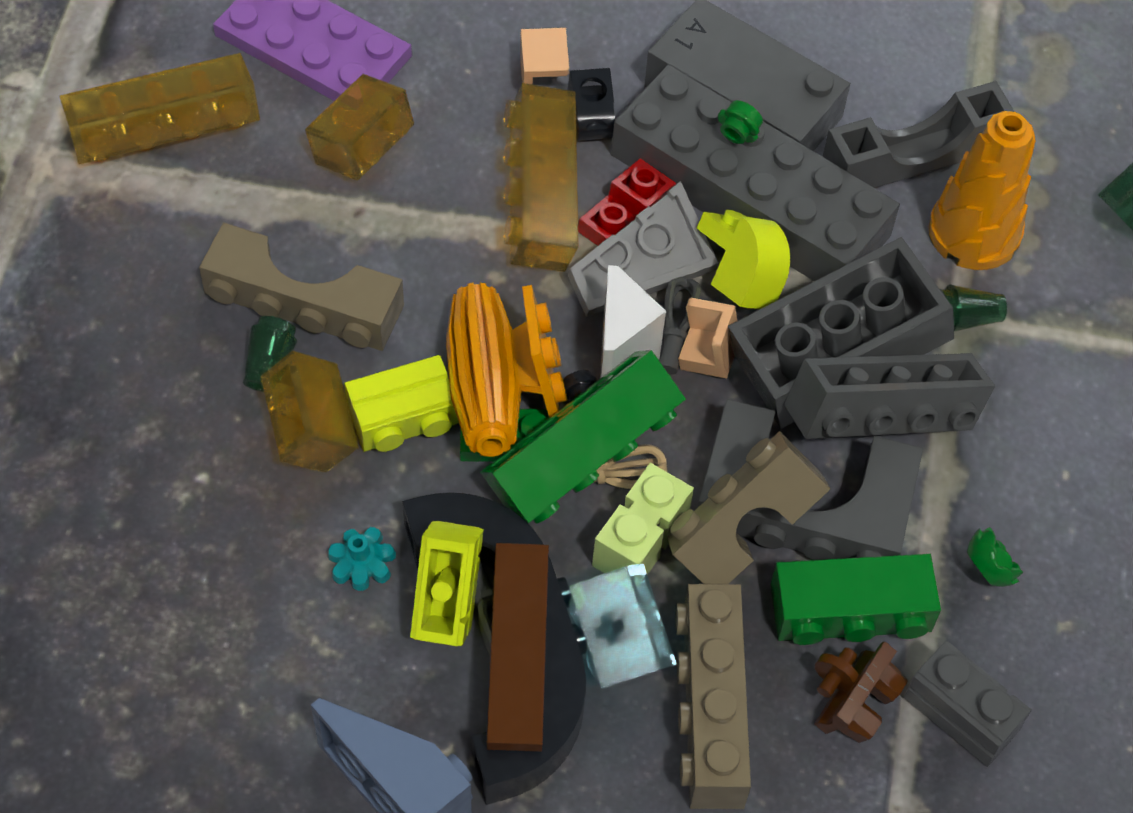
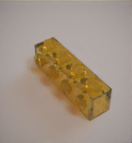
[59,53,260,164]
[503,83,579,272]

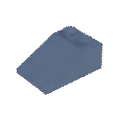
[311,698,473,813]

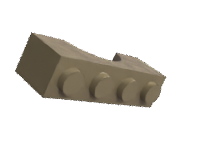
[199,222,404,351]

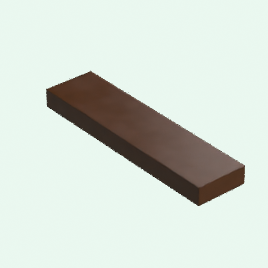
[487,543,549,752]

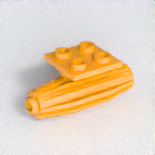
[446,282,567,457]

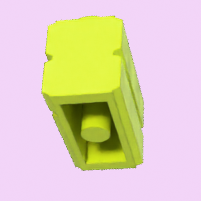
[344,355,459,452]
[410,521,484,646]

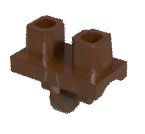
[814,641,908,743]

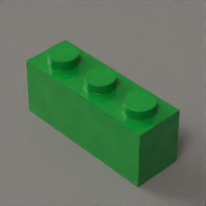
[770,554,941,645]

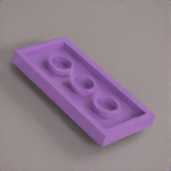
[213,0,412,115]

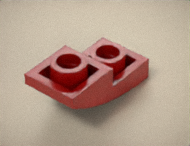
[577,158,676,246]

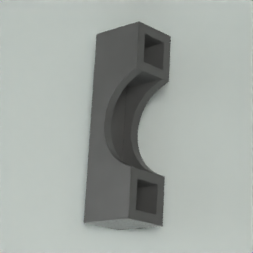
[823,81,1015,188]

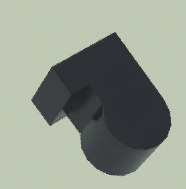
[567,68,615,141]

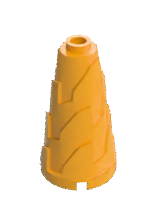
[928,111,1036,270]

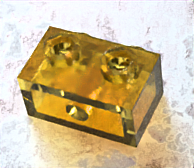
[305,74,414,181]
[261,351,359,472]

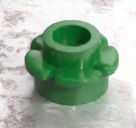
[718,100,763,144]

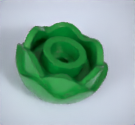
[967,527,1023,587]

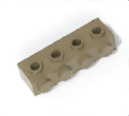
[675,584,751,809]

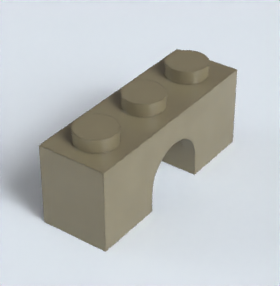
[667,431,830,584]

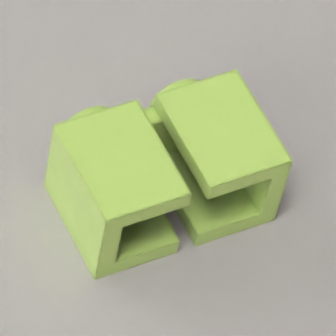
[592,463,694,592]

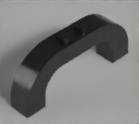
[402,492,588,805]

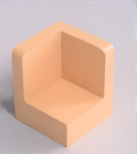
[520,28,569,99]
[678,298,738,379]

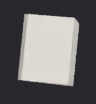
[600,265,666,379]

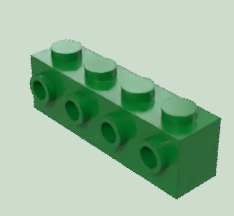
[480,350,686,524]

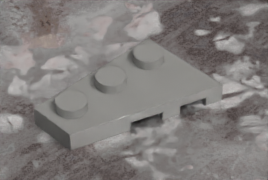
[568,181,719,317]

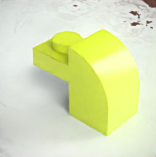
[696,210,790,309]

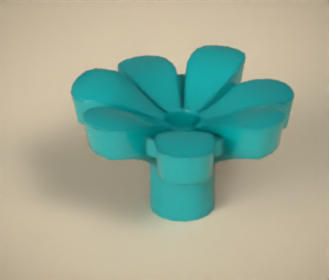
[328,527,396,591]

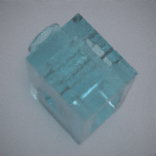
[569,563,677,689]

